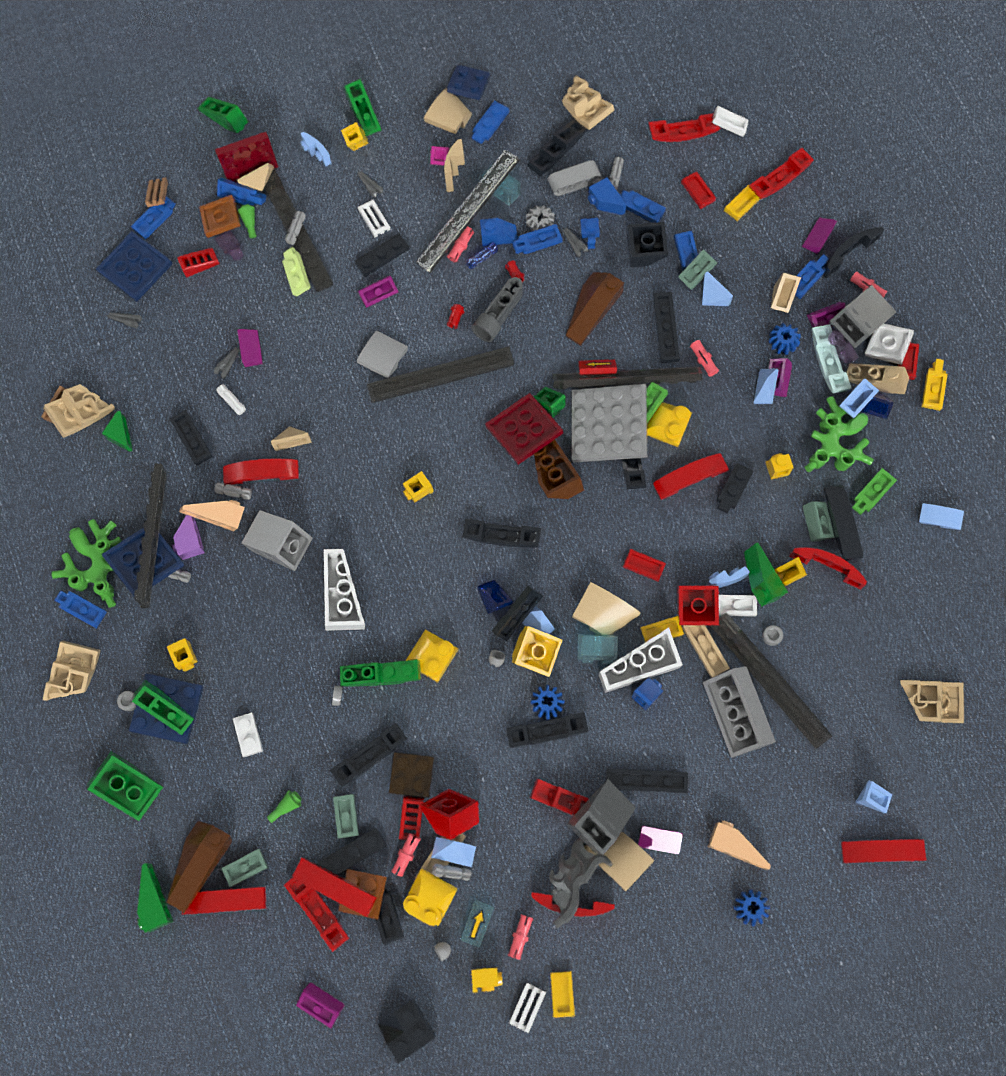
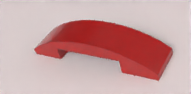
[648,113,720,142]
[749,148,814,199]
[653,453,729,500]
[223,459,299,485]
[789,548,867,590]
[841,840,926,863]
[284,877,349,952]
[531,892,615,916]

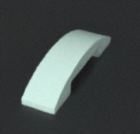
[812,324,851,393]

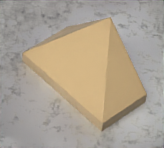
[237,163,274,191]
[771,272,801,313]
[271,427,312,451]

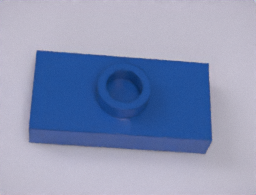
[673,231,698,270]

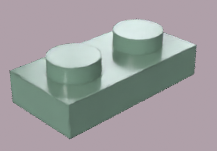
[678,249,717,290]
[333,794,359,839]
[221,849,269,887]

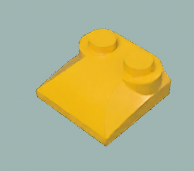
[647,402,692,447]
[512,626,563,677]
[406,630,458,683]
[403,868,458,926]

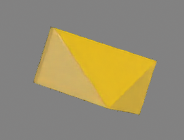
[775,557,807,586]

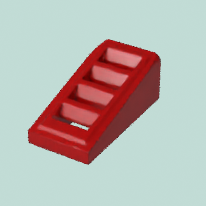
[177,248,219,278]
[399,796,424,841]

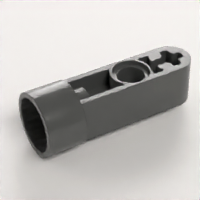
[471,277,523,342]

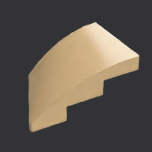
[562,76,614,130]
[424,88,472,134]
[444,139,465,192]
[44,384,115,438]
[572,582,640,639]
[43,641,100,701]
[900,680,964,723]
[584,832,654,891]

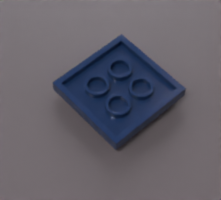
[96,231,173,302]
[101,523,184,598]
[129,673,204,744]

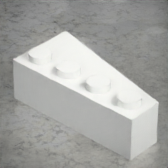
[324,549,365,631]
[599,628,682,693]

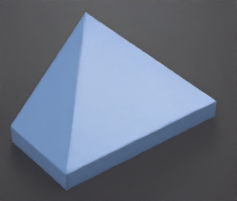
[702,271,733,306]
[754,368,778,404]
[839,378,879,419]
[522,606,555,634]
[855,780,892,813]
[431,837,476,867]

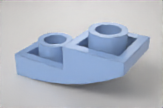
[300,132,331,166]
[919,503,964,530]
[706,566,750,588]

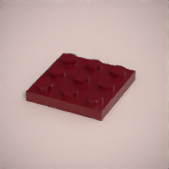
[215,131,278,183]
[485,393,563,465]

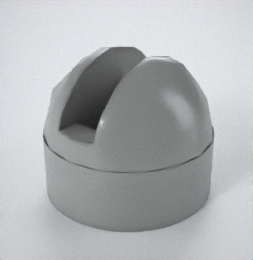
[489,650,505,667]
[434,942,451,961]

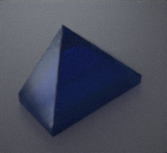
[861,391,894,419]
[477,580,513,614]

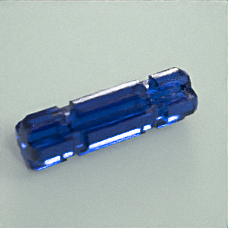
[466,242,498,269]

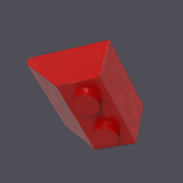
[677,586,719,625]
[420,789,479,840]

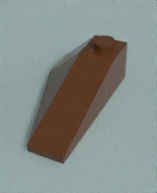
[566,272,624,346]
[534,440,584,499]
[167,821,232,913]

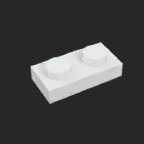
[719,595,757,616]
[233,713,263,757]

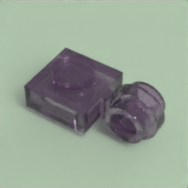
[215,230,244,262]
[828,331,859,363]

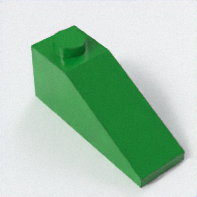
[344,79,381,136]
[197,97,249,133]
[744,543,788,607]
[132,680,194,735]
[137,863,173,933]

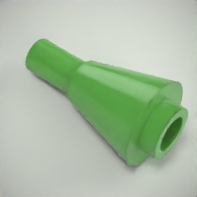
[237,204,256,238]
[267,790,302,823]

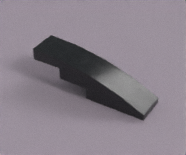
[527,119,587,177]
[823,485,863,561]

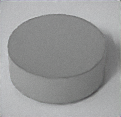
[762,625,783,646]
[332,686,343,706]
[117,691,136,711]

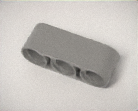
[548,160,602,196]

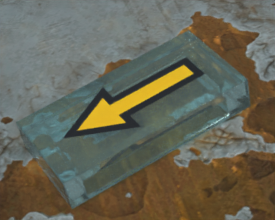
[461,900,494,948]

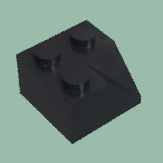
[627,222,668,267]
[378,999,436,1064]

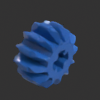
[769,322,801,355]
[531,685,565,719]
[734,889,770,926]

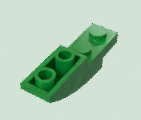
[340,659,421,686]

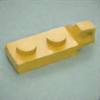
[921,359,948,411]

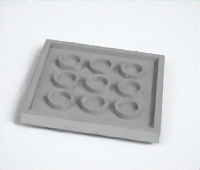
[572,384,648,463]

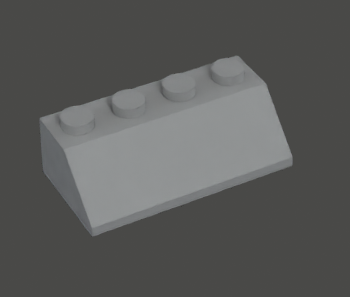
[703,666,776,758]

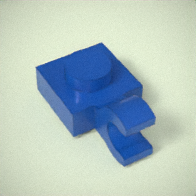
[580,218,600,249]

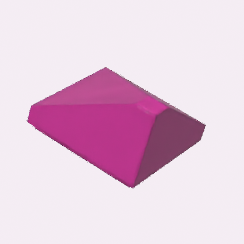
[430,146,450,165]

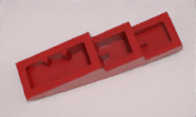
[529,779,589,816]
[292,858,377,917]
[182,887,266,915]

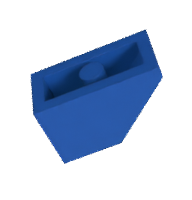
[588,177,626,215]
[480,218,518,246]
[631,677,663,711]

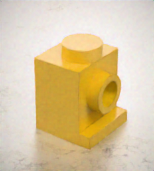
[341,122,369,151]
[765,453,793,479]
[402,471,434,503]
[167,638,198,671]
[472,967,503,993]

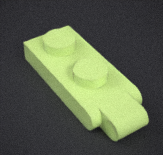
[282,247,311,296]

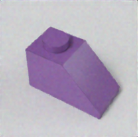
[172,515,205,560]

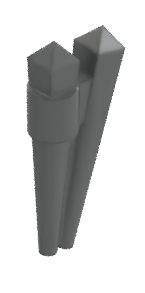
[357,171,383,197]
[562,227,588,257]
[108,312,142,328]
[214,347,240,378]

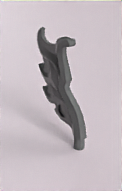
[549,838,613,928]

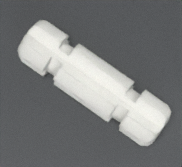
[216,384,246,415]

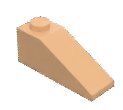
[179,500,245,531]
[708,820,771,870]

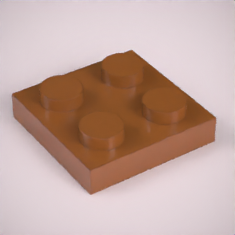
[199,195,241,238]
[338,869,387,919]

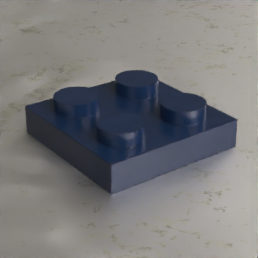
[447,65,490,100]

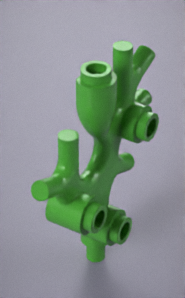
[805,396,874,472]
[52,519,122,608]

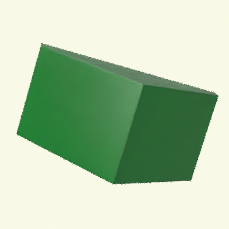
[534,387,566,418]
[102,411,133,452]

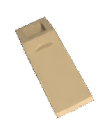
[847,363,909,394]

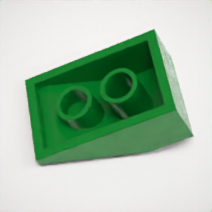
[87,751,163,821]

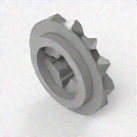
[526,205,554,231]

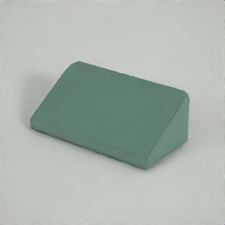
[803,501,835,542]

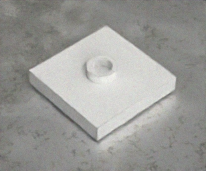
[865,324,914,365]

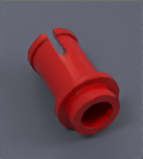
[505,261,524,282]
[447,304,465,329]

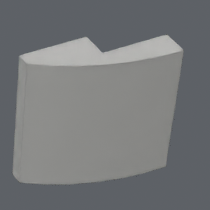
[357,331,408,378]

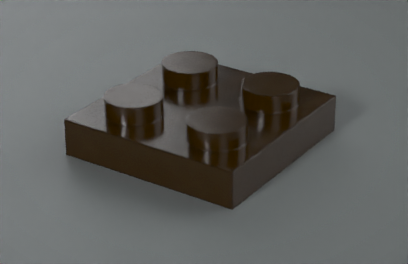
[389,753,434,798]

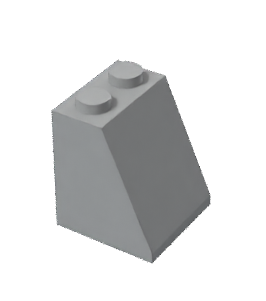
[241,510,313,571]

